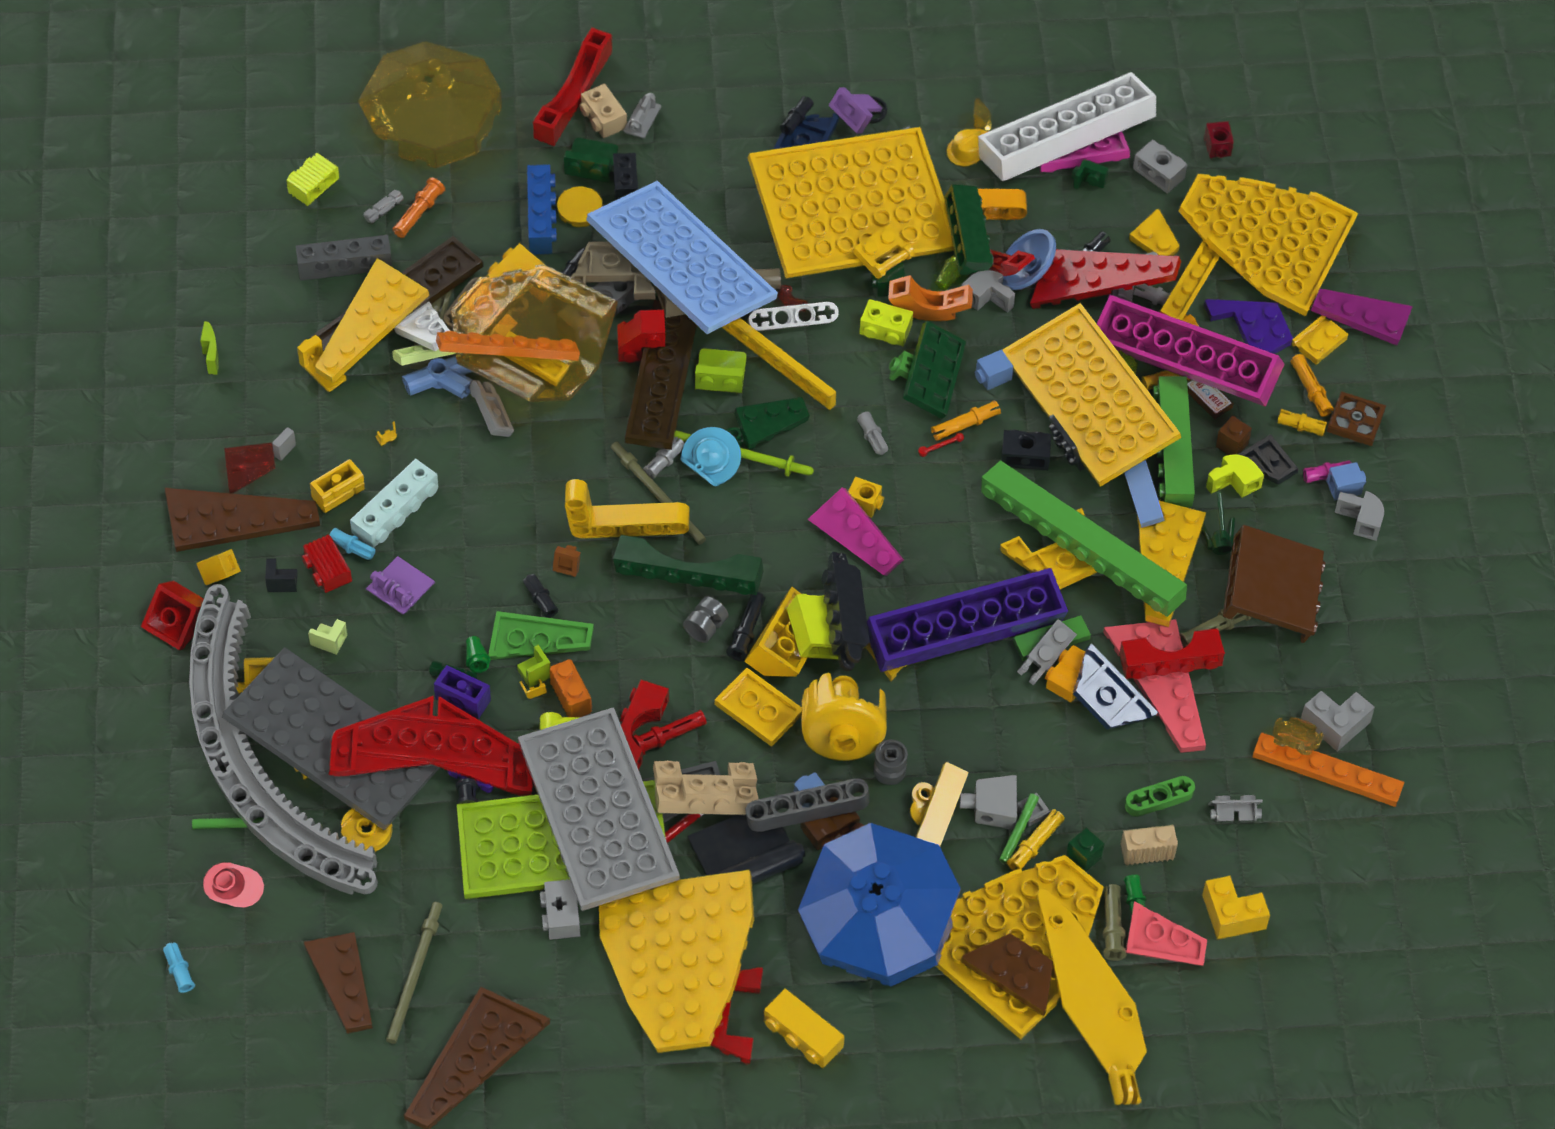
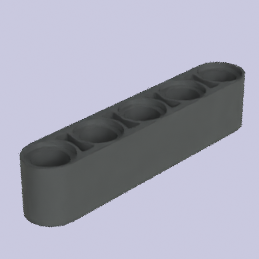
[746,779,870,832]

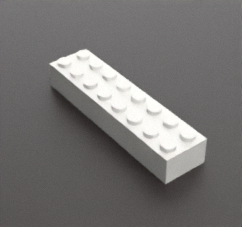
[978,72,1156,181]

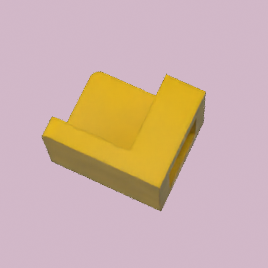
[196,549,241,585]

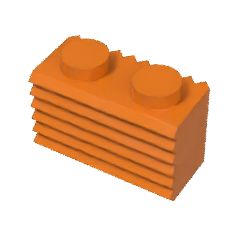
[550,659,592,717]

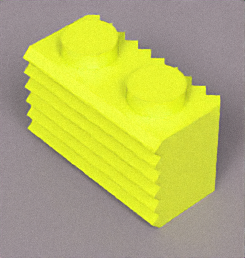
[287,153,339,206]

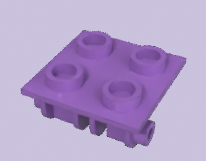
[366,556,435,615]

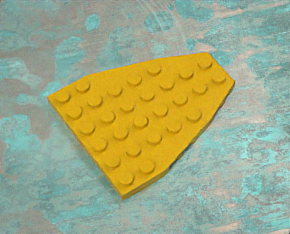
[1178,174,1358,316]
[936,855,1104,1040]
[599,870,754,1053]

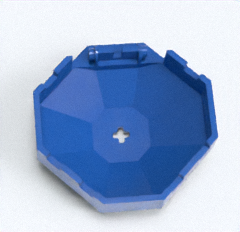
[798,823,961,987]

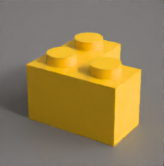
[1202,876,1270,940]

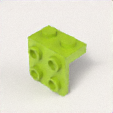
[695,348,746,393]

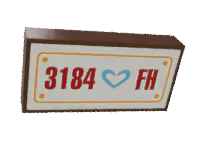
[1187,380,1233,419]

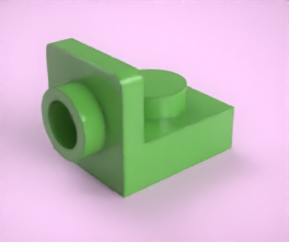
[889,351,914,381]

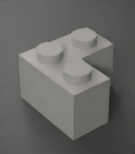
[1301,691,1375,752]

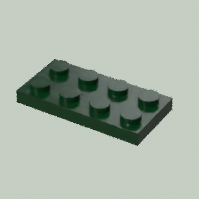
[902,320,966,419]

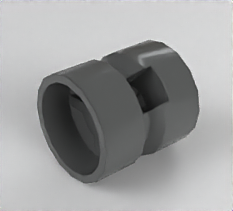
[683,596,728,643]
[874,739,908,785]

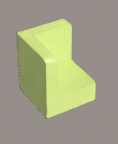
[308,619,347,655]

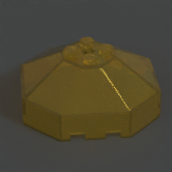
[358,41,502,168]

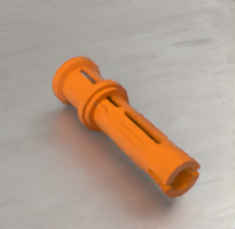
[392,177,445,238]

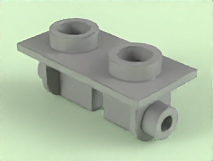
[623,93,662,139]
[1208,795,1263,822]

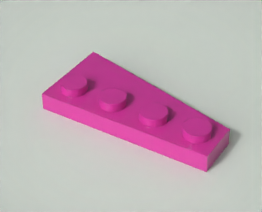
[1039,131,1130,172]

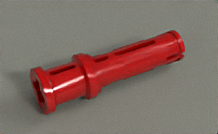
[632,710,707,755]

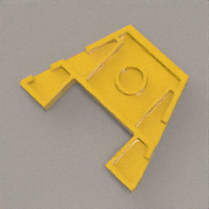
[1000,508,1097,589]

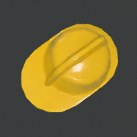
[946,129,988,167]

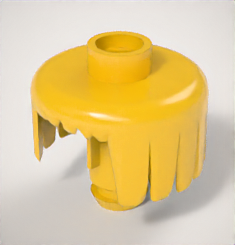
[802,673,887,761]

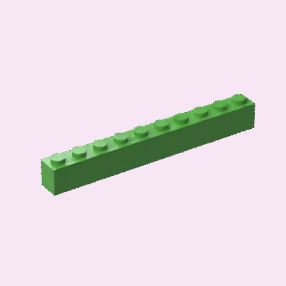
[981,460,1187,617]

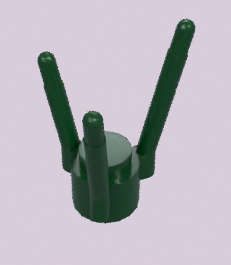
[1202,491,1235,555]

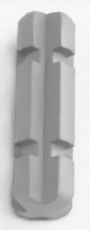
[363,190,404,223]

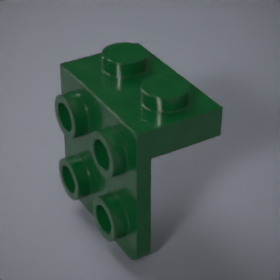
[564,138,618,182]

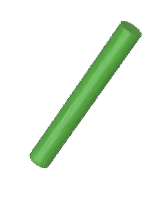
[999,793,1039,864]
[192,818,264,829]

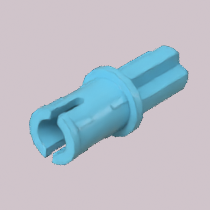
[329,528,376,560]
[163,943,195,993]

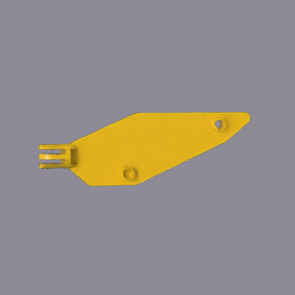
[1037,889,1147,1105]

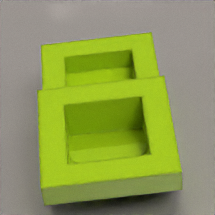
[200,321,219,375]

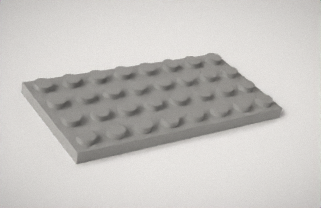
[518,707,680,911]

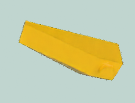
[744,587,807,677]

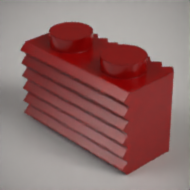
[302,534,352,593]

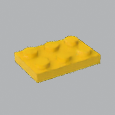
[715,668,802,747]

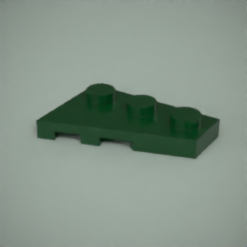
[734,397,810,450]

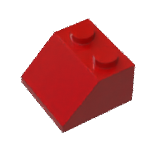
[141,581,204,650]

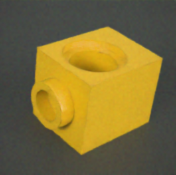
[848,476,884,517]

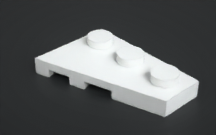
[394,302,450,351]

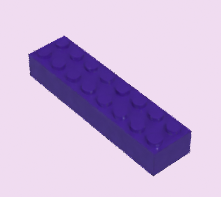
[867,568,1068,672]

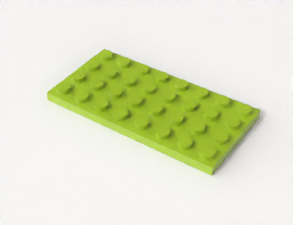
[457,780,665,899]

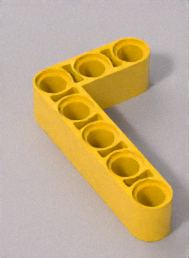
[565,479,690,538]

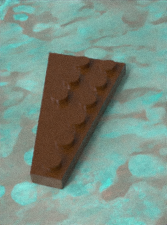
[404,987,550,1129]

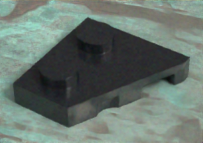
[1237,434,1298,485]

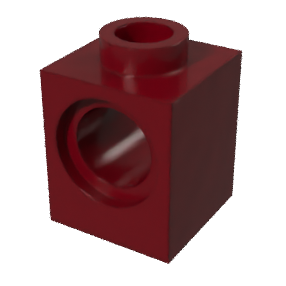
[1204,121,1234,158]

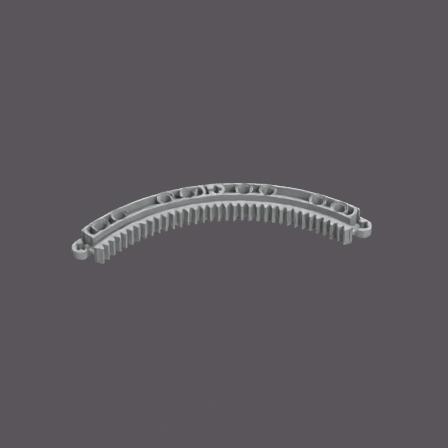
[189,584,378,895]

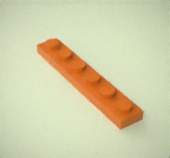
[436,331,580,361]
[1252,732,1404,807]

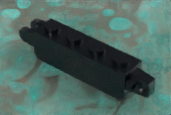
[822,552,870,672]

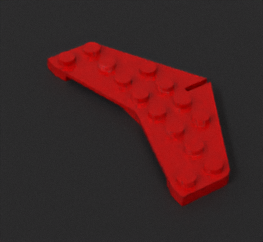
[329,696,533,796]

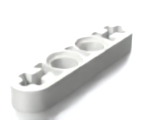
[748,302,839,331]

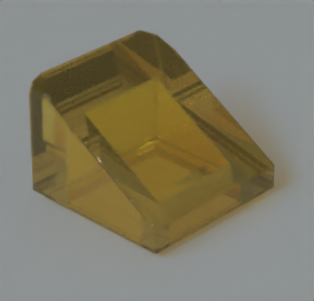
[973,98,991,130]

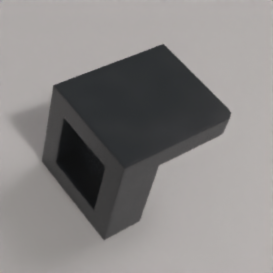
[265,558,298,592]

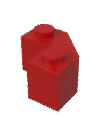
[617,310,665,362]

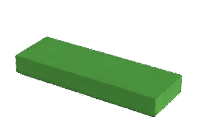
[1013,616,1091,661]

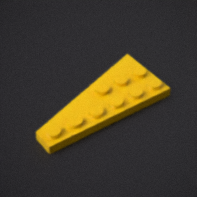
[315,258,429,383]
[1137,500,1206,627]

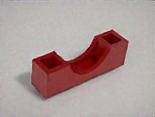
[1119,628,1225,679]
[620,680,669,770]

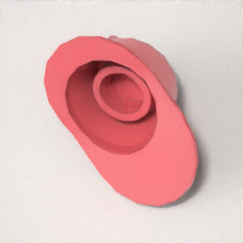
[203,863,264,907]

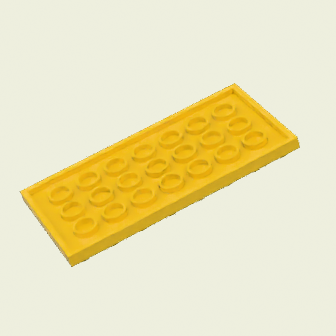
[1002,303,1181,487]

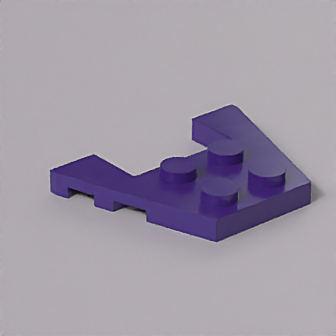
[1204,299,1293,354]

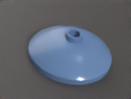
[1002,229,1056,290]

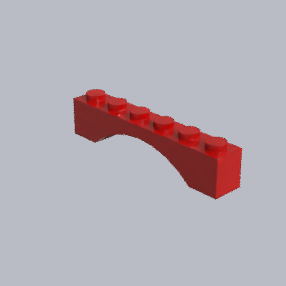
[533,28,612,146]

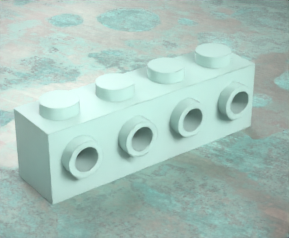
[350,459,438,548]

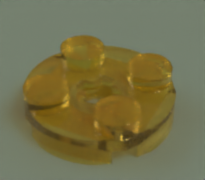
[1272,717,1323,755]

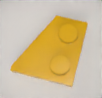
[1129,209,1180,256]

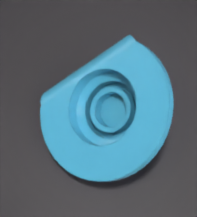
[680,427,741,486]

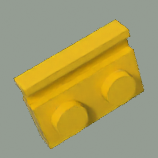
[1291,316,1348,365]

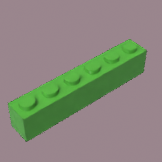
[1153,376,1195,507]

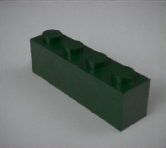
[944,184,994,275]

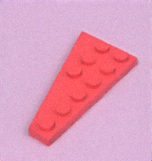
[1103,619,1206,753]

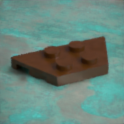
[961,933,1053,1016]

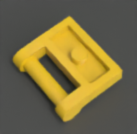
[852,225,915,279]

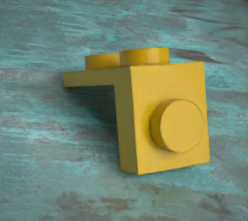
[297,335,346,392]

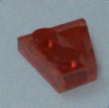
[224,443,275,494]

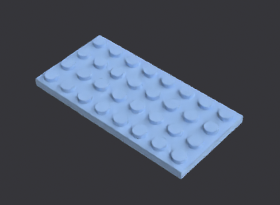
[586,181,778,334]

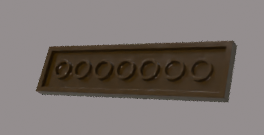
[309,236,484,351]
[625,300,697,450]

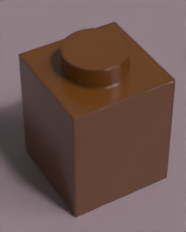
[1216,416,1252,455]

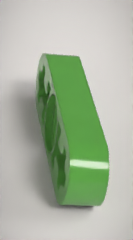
[1125,776,1195,817]

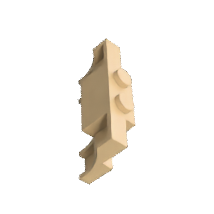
[653,761,759,815]

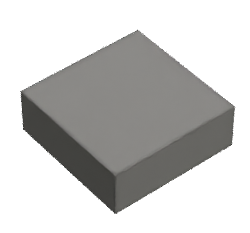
[272,427,296,461]
[1017,793,1050,827]

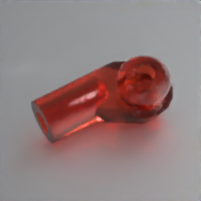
[778,285,808,312]

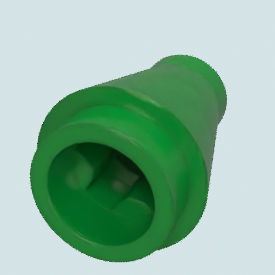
[466,636,490,673]

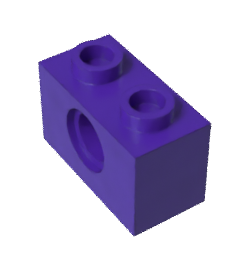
[434,665,491,719]

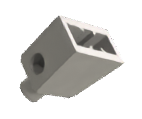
[960,775,1017,830]

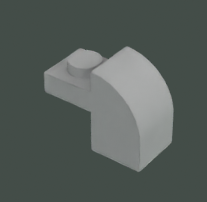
[962,270,1015,313]
[1335,491,1384,541]

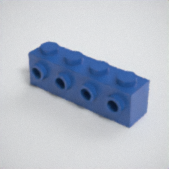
[527,165,557,255]

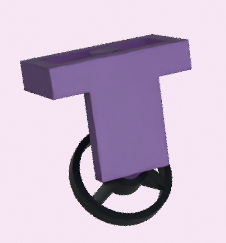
[829,87,887,133]

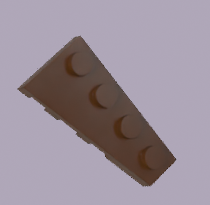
[303,932,373,1033]

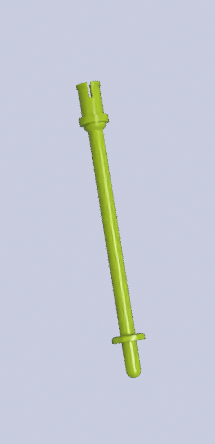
[675,430,814,477]

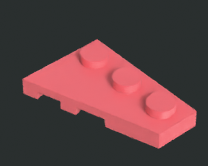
[1126,901,1207,966]

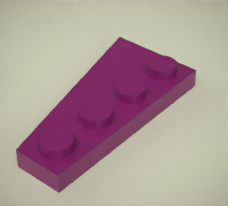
[1311,288,1413,346]

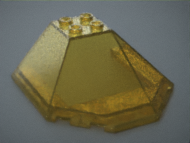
[451,264,618,402]

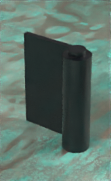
[687,814,806,885]

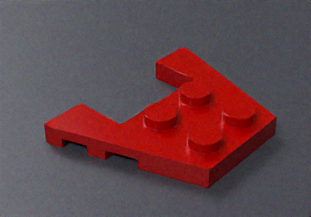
[710,967,763,1064]

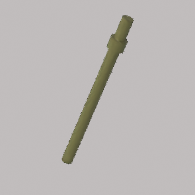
[611,442,706,545]
[386,902,443,1044]

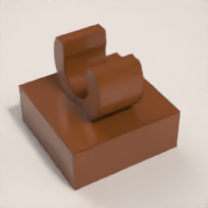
[553,545,581,577]

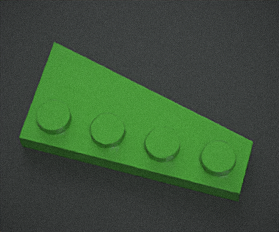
[488,611,594,660]

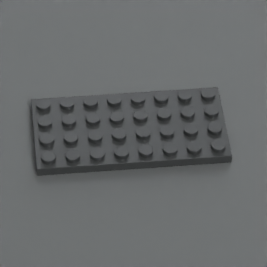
[222,647,440,831]

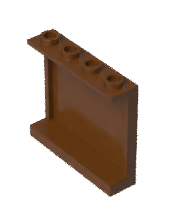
[1223,524,1325,643]

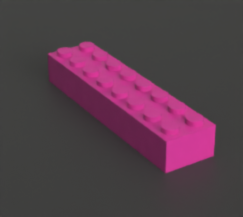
[1097,295,1285,407]

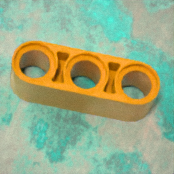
[978,189,1027,220]

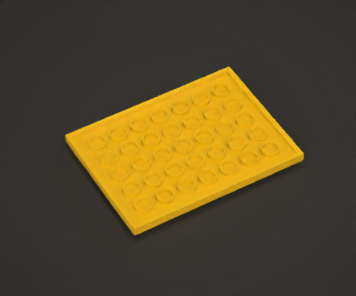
[748,127,954,278]

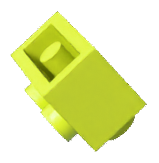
[859,299,913,347]

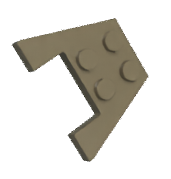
[564,242,656,301]

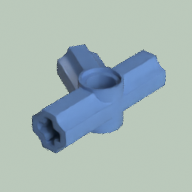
[402,353,475,398]

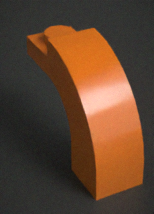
[888,275,973,321]

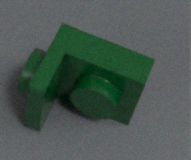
[1072,159,1109,189]

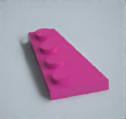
[808,487,904,576]

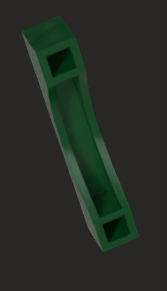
[613,535,764,595]

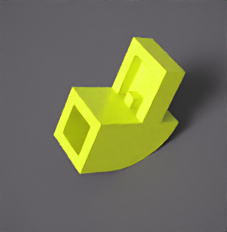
[1206,455,1264,498]

